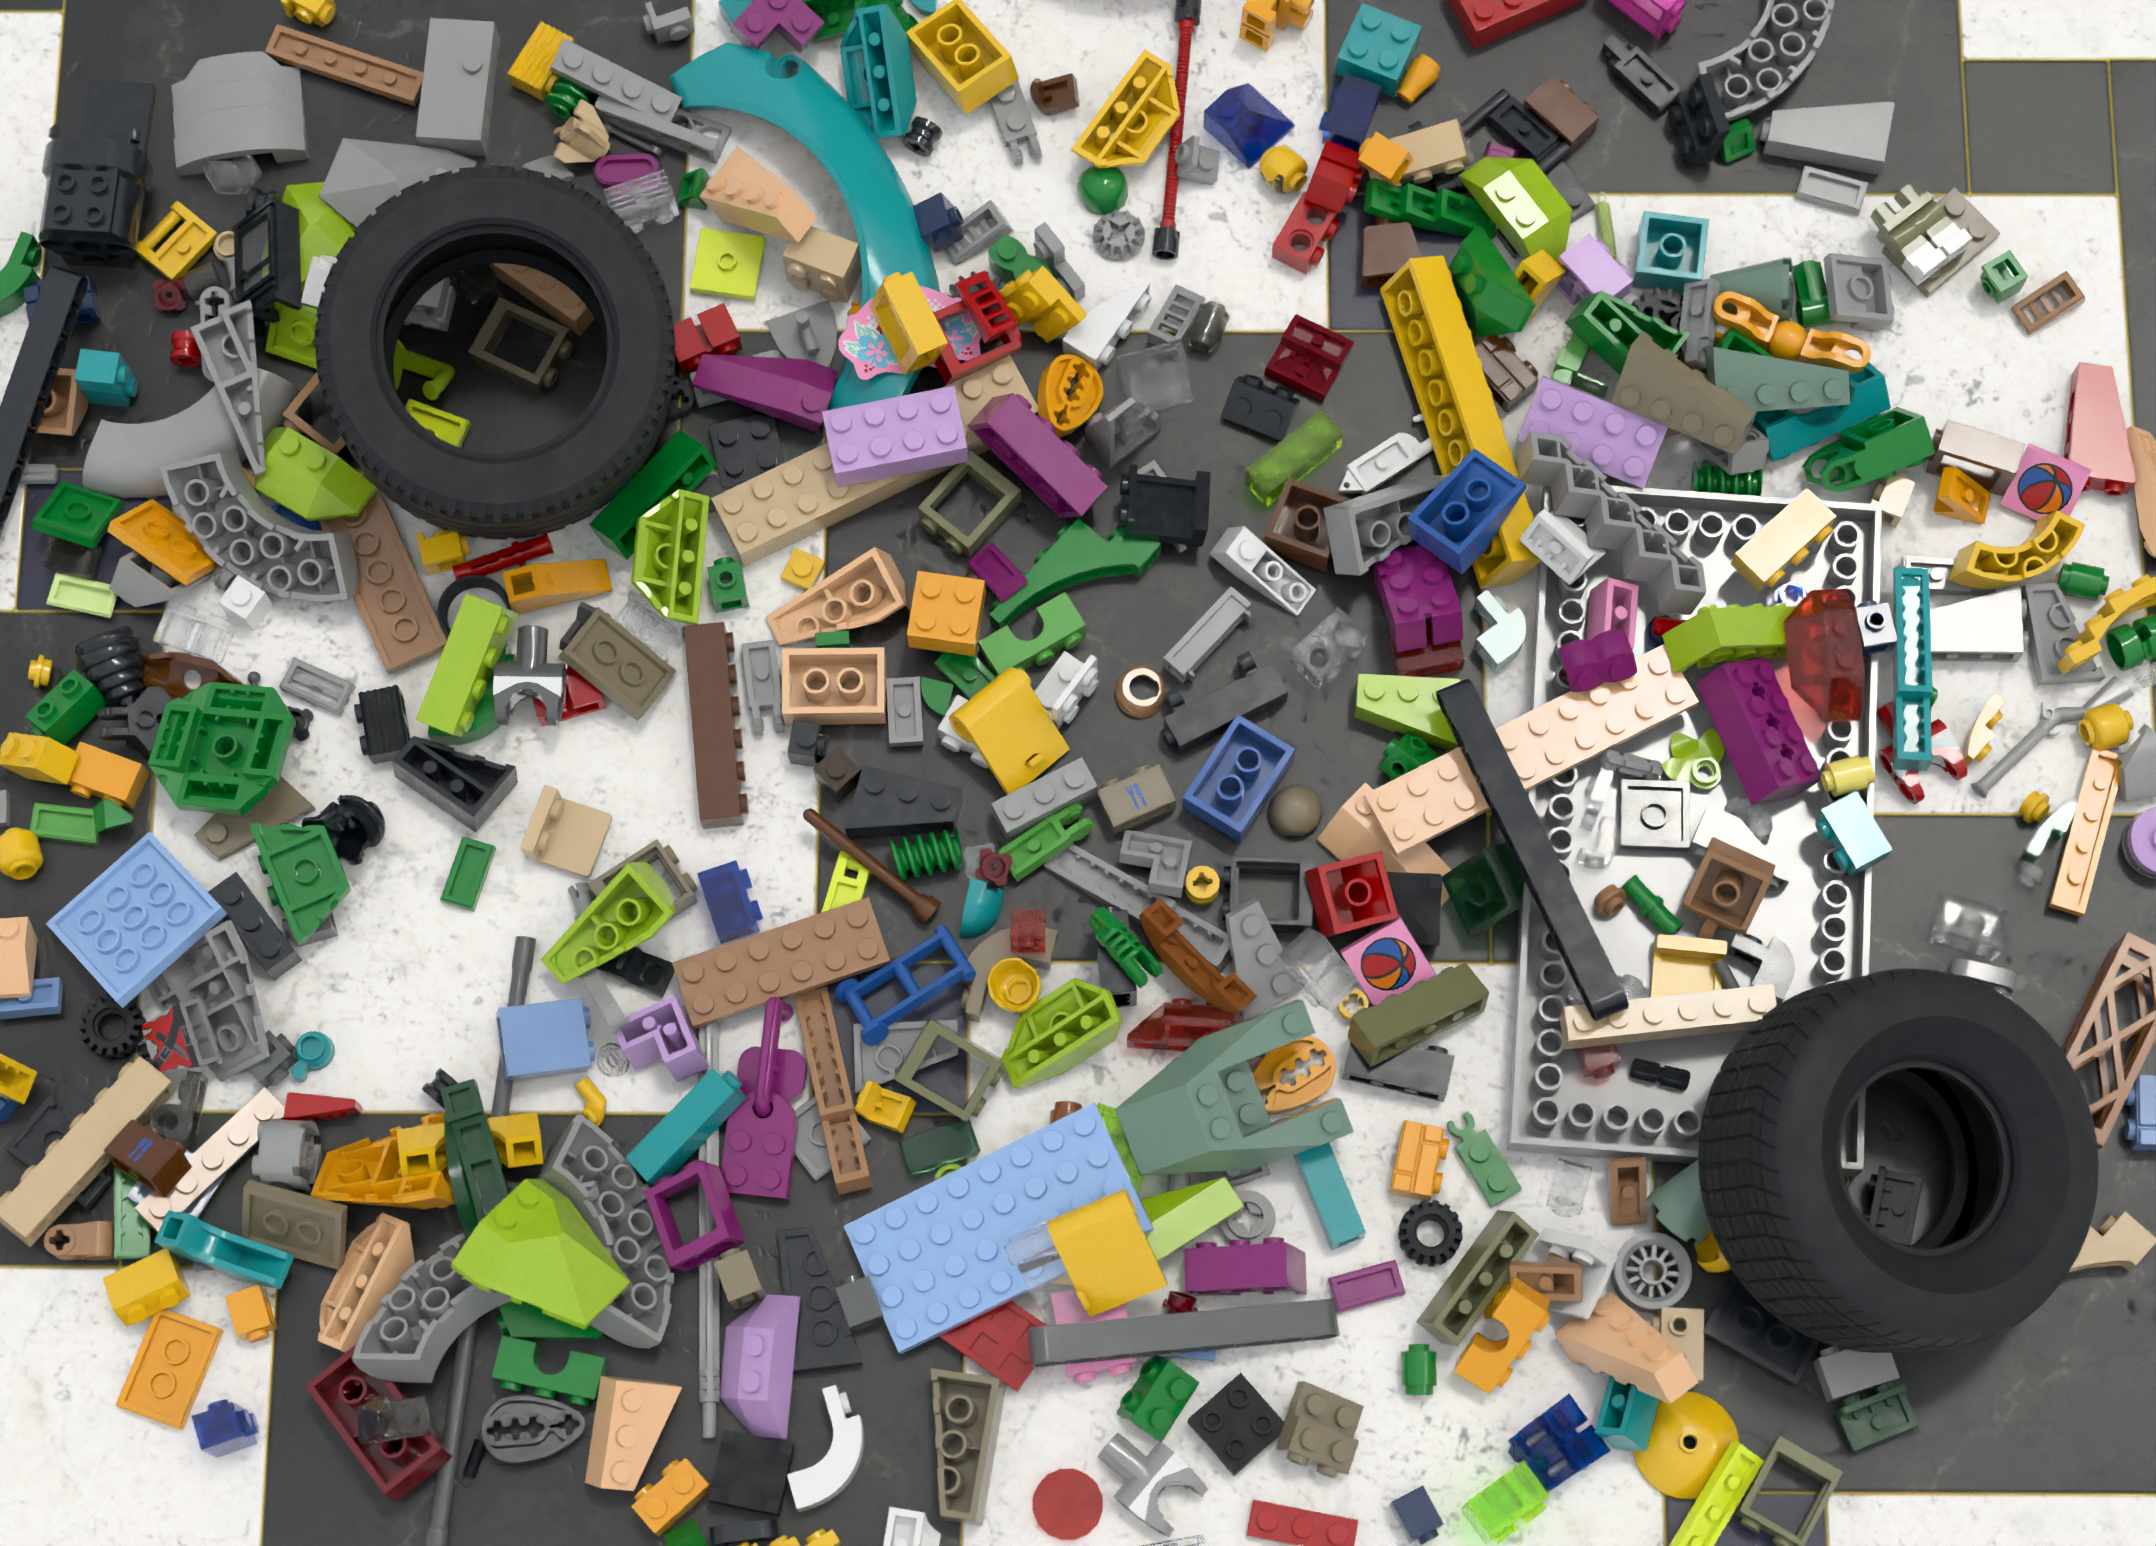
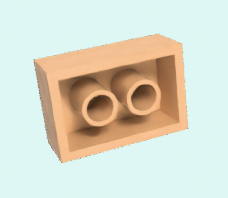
[782,647,887,725]

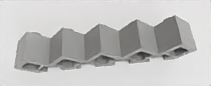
[1516,432,1707,615]

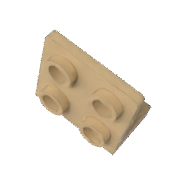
[520,785,613,878]

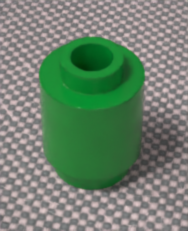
[2058,561,2110,601]
[1401,1344,1437,1395]

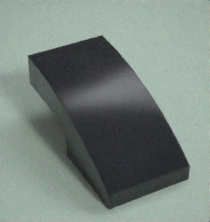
[596,946,675,998]

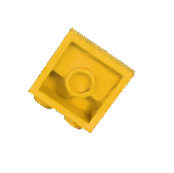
[999,266,1088,343]

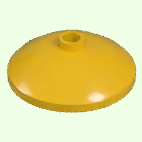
[1633,1392,1740,1500]

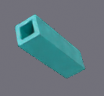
[625,1068,748,1185]
[1293,1142,1366,1250]

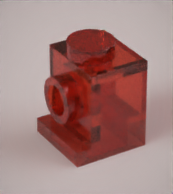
[1010,909,1047,954]

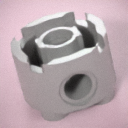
[252,1119,321,1191]

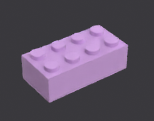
[1518,375,1668,488]
[822,386,969,487]

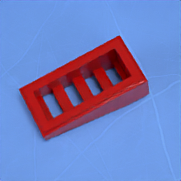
[955,270,1019,344]
[283,1092,362,1122]

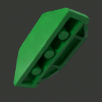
[1449,226,1536,337]

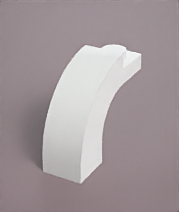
[787,1385,864,1512]

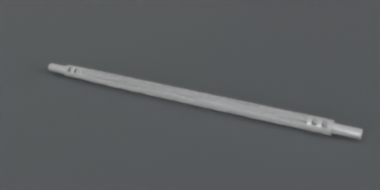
[698,1021,720,1439]

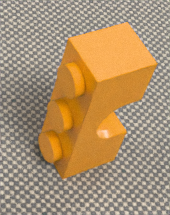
[1454,1277,1551,1395]

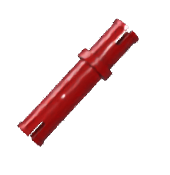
[452,533,554,580]

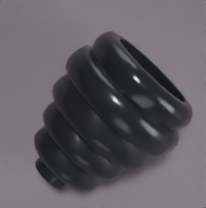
[75,626,144,707]

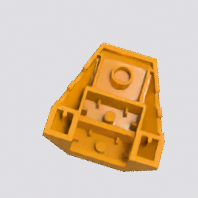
[310,1112,455,1210]

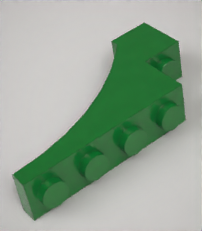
[989,518,1161,630]

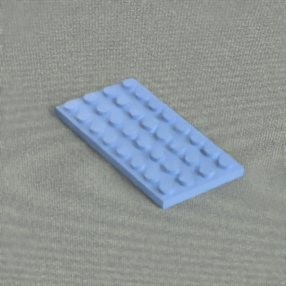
[844,1103,1154,1354]

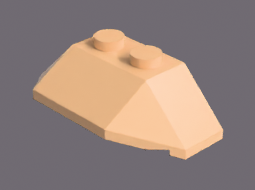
[318,1213,415,1353]

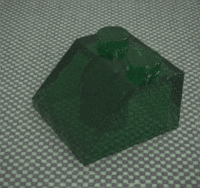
[1442,843,1525,939]

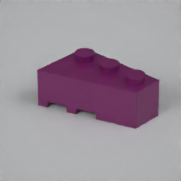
[1184,1237,1307,1296]

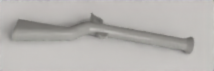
[1971,676,2134,798]

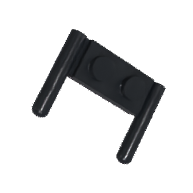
[1460,89,1571,173]

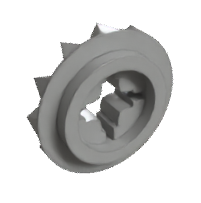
[1093,209,1145,260]
[1220,1190,1276,1245]

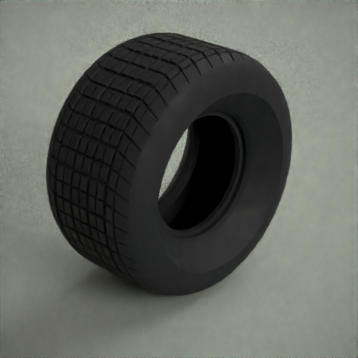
[1698,968,2099,1353]

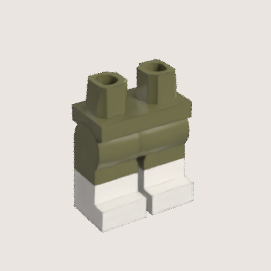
[1870,184,1973,286]

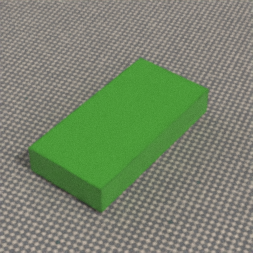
[29,803,100,846]

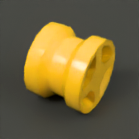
[1185,866,1220,905]

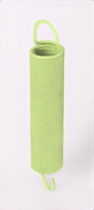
[1595,192,1617,260]

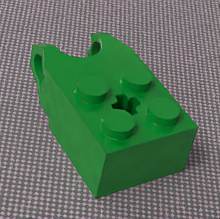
[1802,407,1936,492]

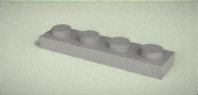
[549,38,682,122]

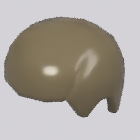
[1267,785,1323,837]

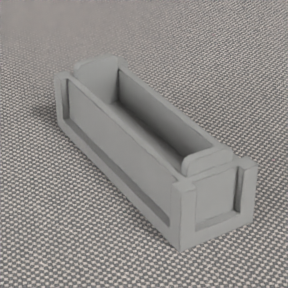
[1163,586,1252,684]

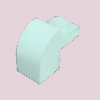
[1474,590,1526,674]

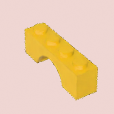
[396,1112,544,1177]

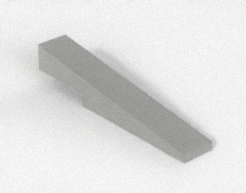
[1043,844,1232,974]

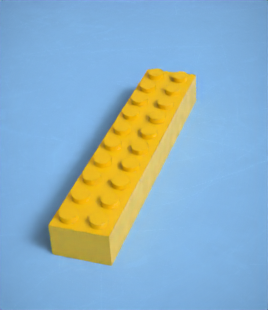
[1380,255,1542,589]

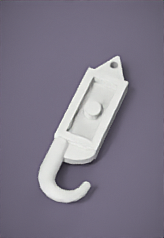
[1337,414,1434,496]

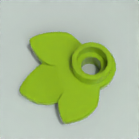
[1661,728,1725,790]

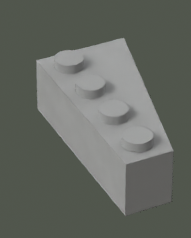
[1323,475,1447,576]

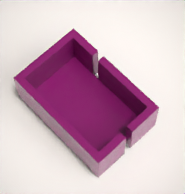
[1373,545,1463,652]

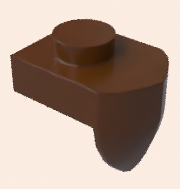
[1030,73,1080,115]

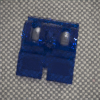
[1508,1394,1611,1494]

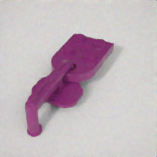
[721,997,807,1199]

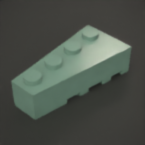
[1705,345,1850,411]

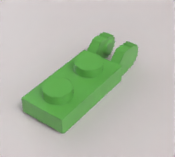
[997,802,1095,882]

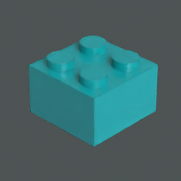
[1335,3,1422,98]
[1632,211,1709,293]

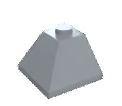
[109,550,212,607]

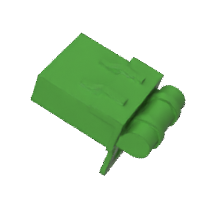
[1551,331,1608,398]

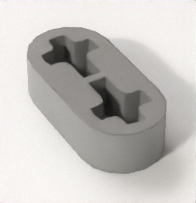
[1949,958,2017,993]

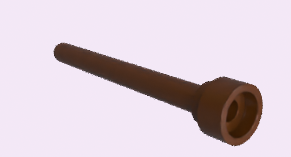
[803,808,941,924]

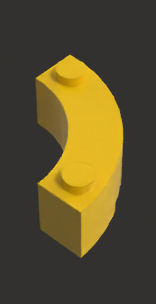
[1948,510,2086,589]

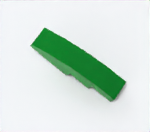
[1364,178,1496,239]

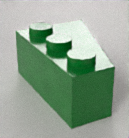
[1564,290,1690,375]

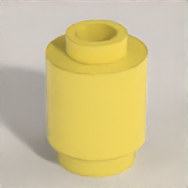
[1821,755,1875,797]

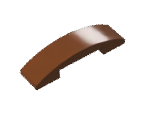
[1139,898,1257,1015]

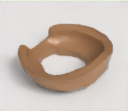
[1115,665,1165,719]

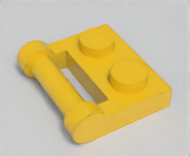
[136,201,218,281]

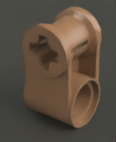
[44,1221,114,1261]

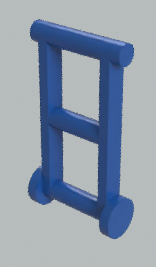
[835,924,977,1046]

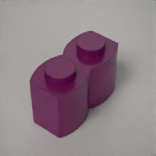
[1558,629,1638,692]

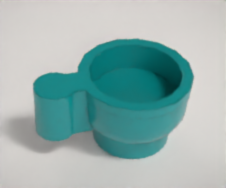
[291,1031,335,1082]

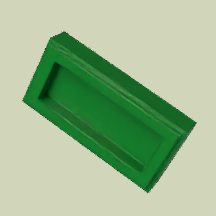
[440,836,496,912]

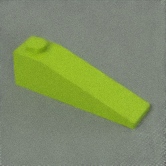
[1140,1177,1245,1263]

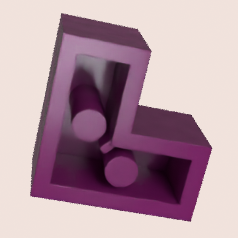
[730,0,825,53]

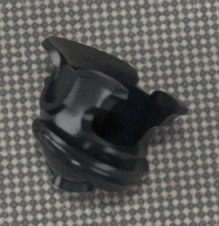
[301,795,386,865]

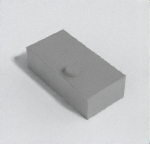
[416,18,500,157]

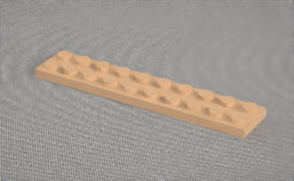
[1364,644,1699,857]

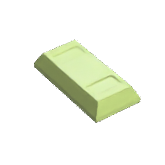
[46,573,118,619]

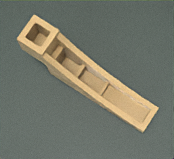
[2068,1211,2156,1273]

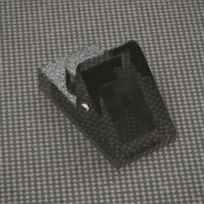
[357,1396,431,1445]

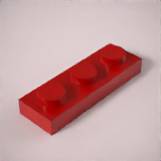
[1246,1499,1359,1546]

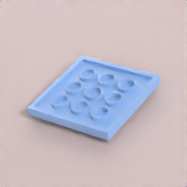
[46,831,227,1008]

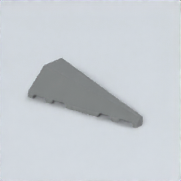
[190,300,266,478]

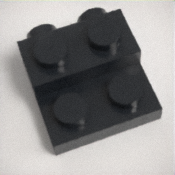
[1668,73,1730,166]

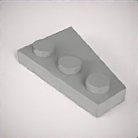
[2021,583,2106,685]
[1225,898,1303,1021]
[853,1020,959,1093]

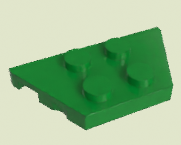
[249,823,352,945]

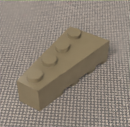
[1611,331,1757,455]
[931,1368,1006,1526]

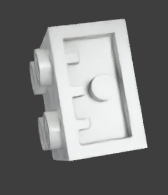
[1519,509,1606,585]
[1034,651,1099,730]
[1538,1228,1618,1319]

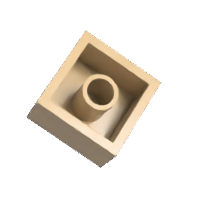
[782,226,862,303]

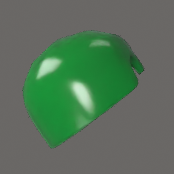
[1077,164,1128,215]

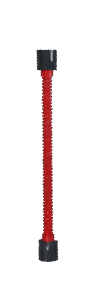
[1152,0,1202,260]

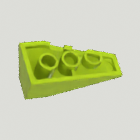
[540,861,676,985]

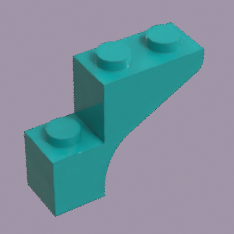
[154,1210,294,1289]

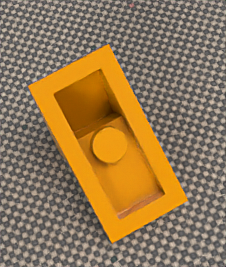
[1934,466,1991,524]

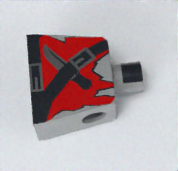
[137,997,221,1072]

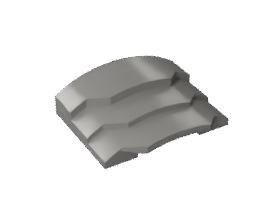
[171,51,309,176]

